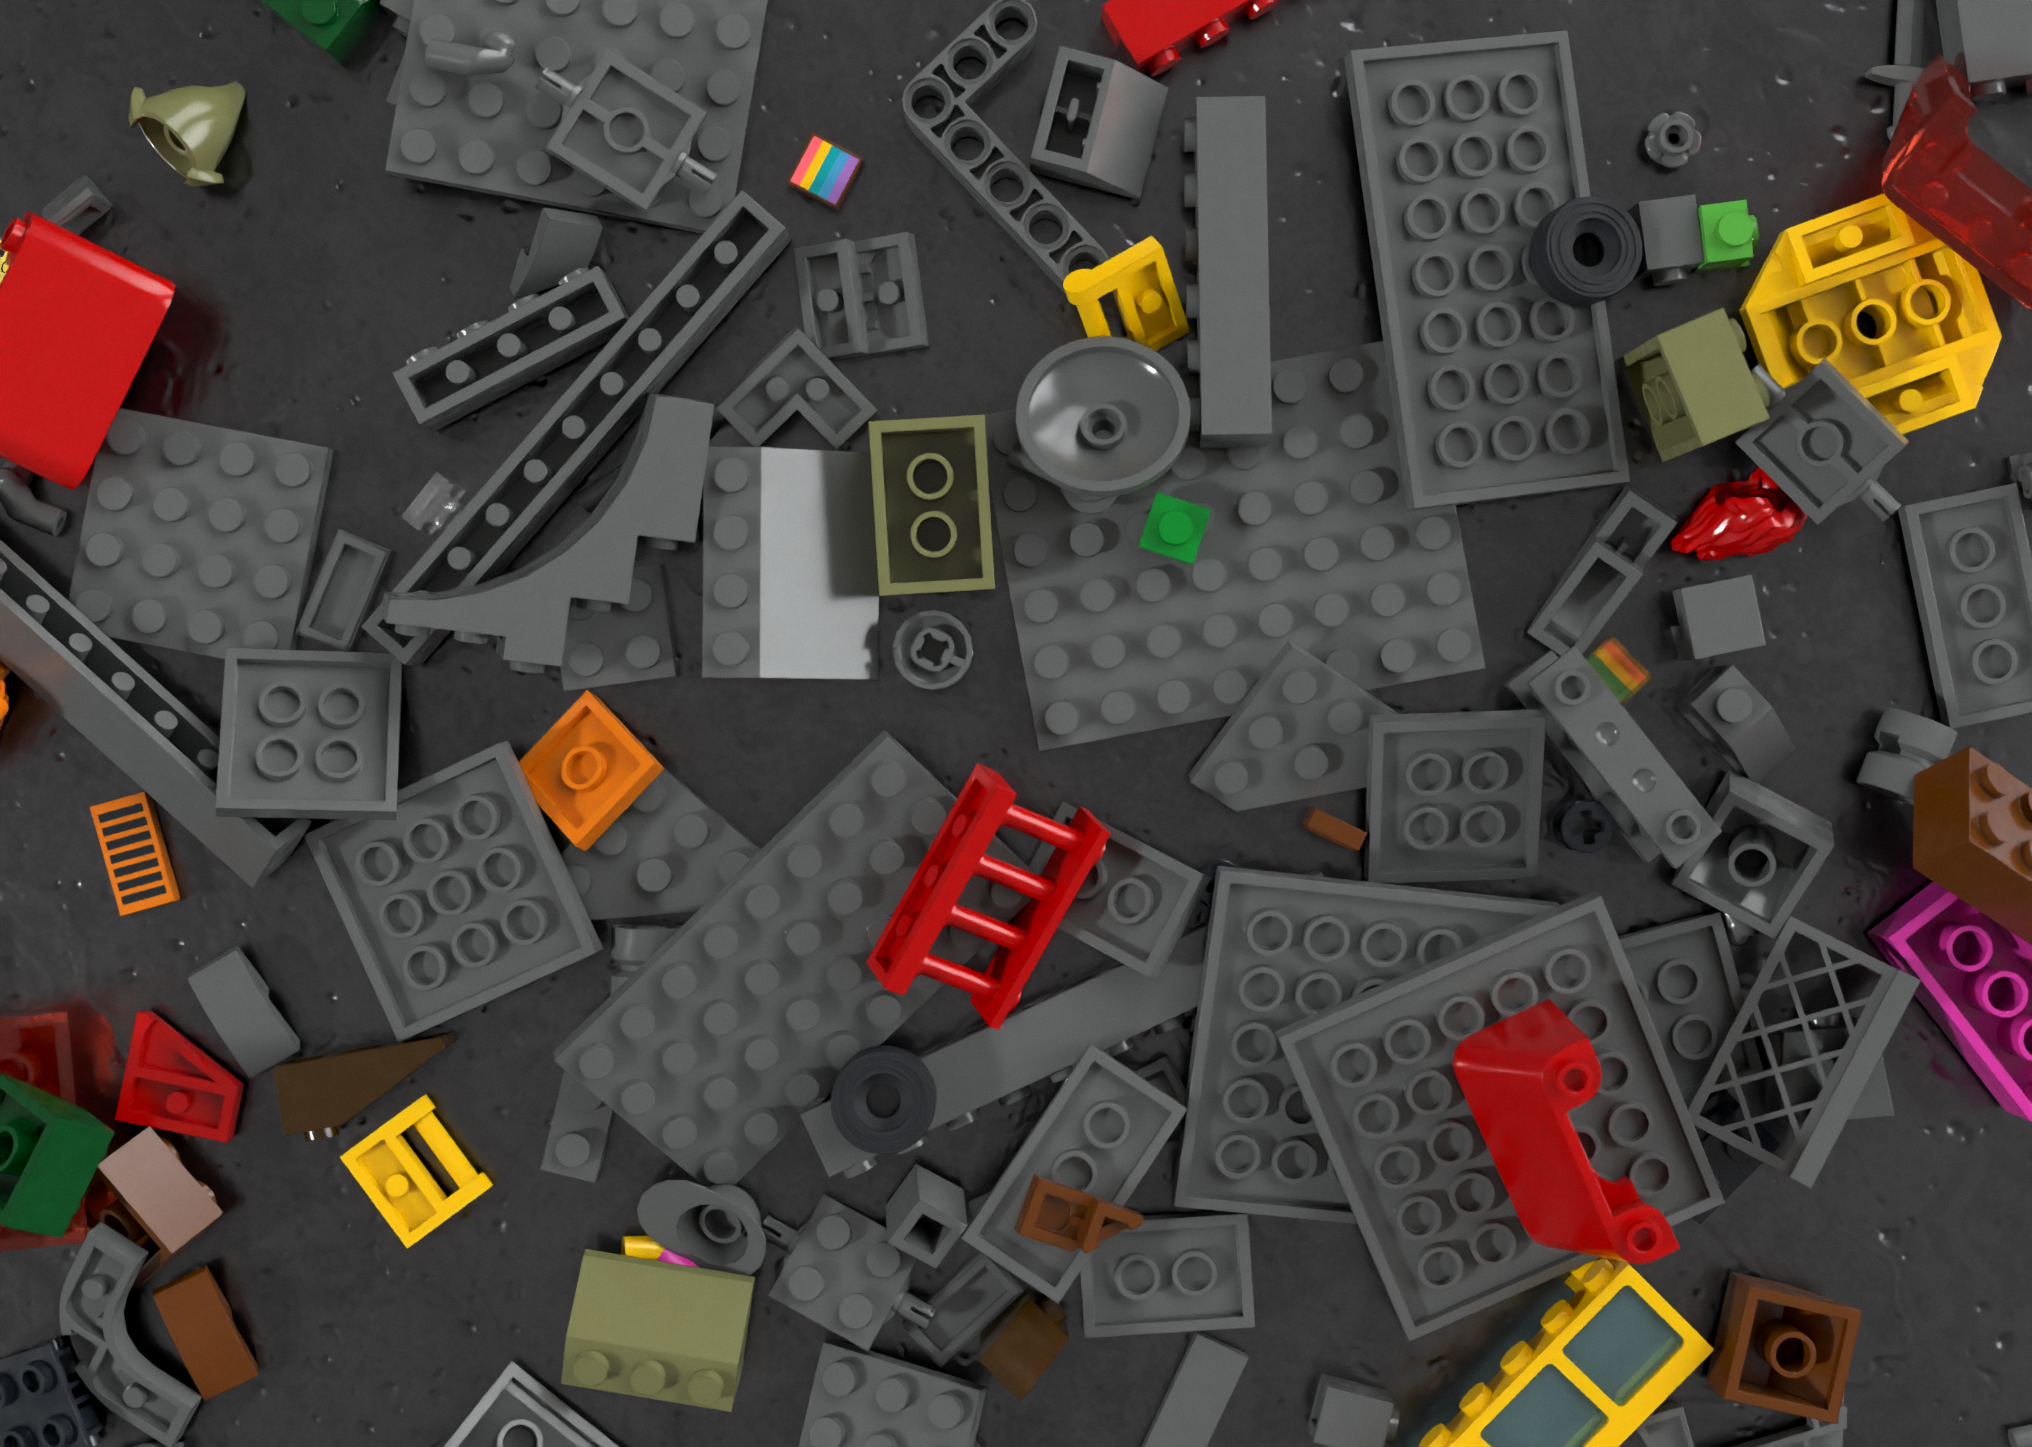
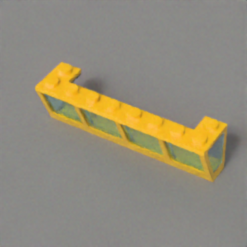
[1418,1257,1715,1447]

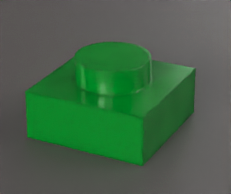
[1138,492,1211,566]

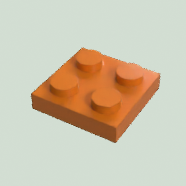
[518,690,665,851]

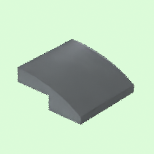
[794,232,929,361]

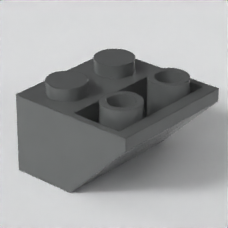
[1030,46,1169,200]

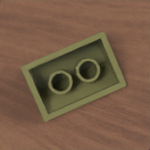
[561,1249,755,1412]

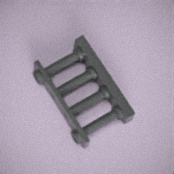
[1504,646,1722,869]

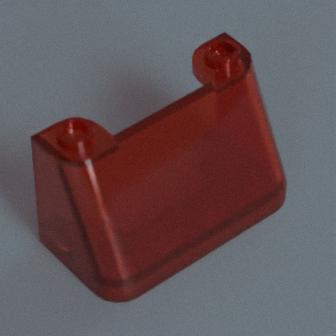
[1880,54,2032,310]

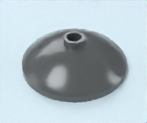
[1016,336,1191,497]

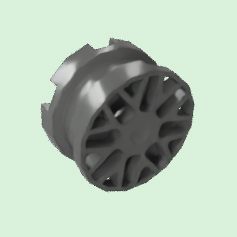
[893,610,973,690]

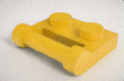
[1063,235,1190,351]
[340,1094,493,1249]

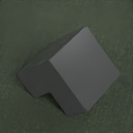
[1671,574,1766,661]

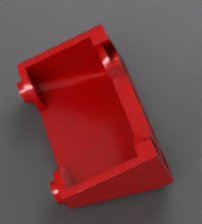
[0,210,175,490]
[1452,999,1680,1264]

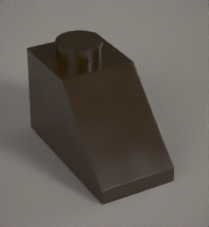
[979,1286,1069,1401]

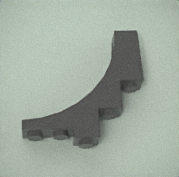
[381,393,714,673]

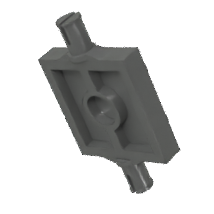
[535,49,718,214]
[1735,358,1909,525]
[761,1194,937,1351]

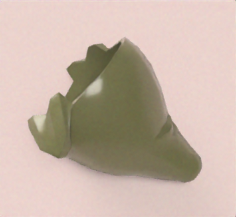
[128,81,246,187]

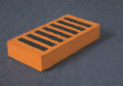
[90,792,181,916]

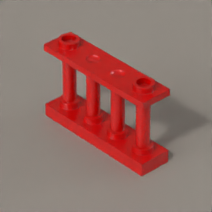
[866,763,1111,1030]

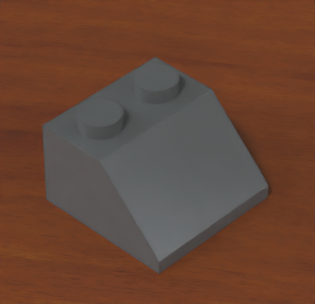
[1671,769,1835,939]

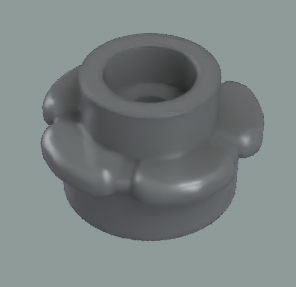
[1645,112,1701,168]

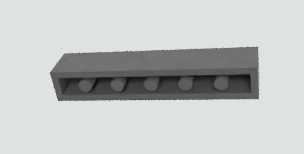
[1183,96,1272,448]

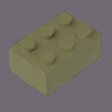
[1618,308,1770,463]
[868,415,995,596]

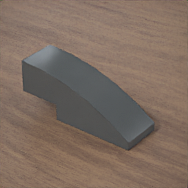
[1527,482,1677,656]

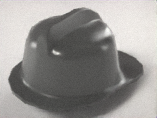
[637,1180,767,1276]

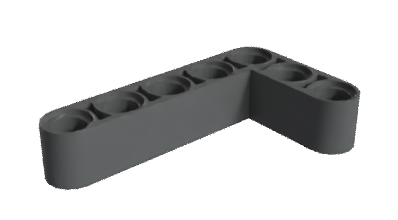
[902,0,1110,294]

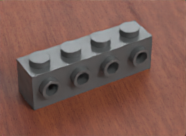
[393,266,630,432]

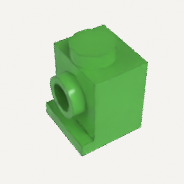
[1691,200,1759,274]

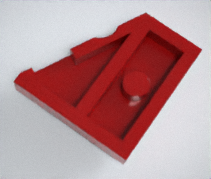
[115,1010,244,1143]

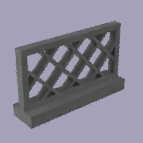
[1688,916,1921,1188]

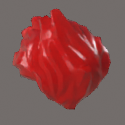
[1671,467,1808,561]

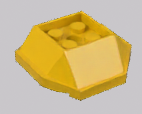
[1739,189,2002,435]

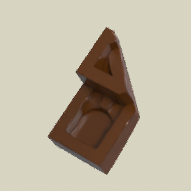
[1014,1174,1144,1254]

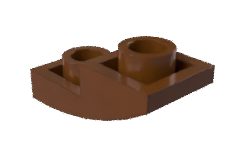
[153,1265,258,1401]

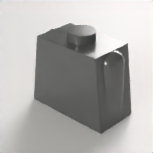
[1764,1012,1895,1125]

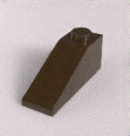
[273,1031,456,1142]

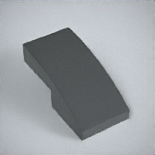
[187,945,300,1079]

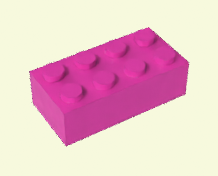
[1867,881,2032,1121]

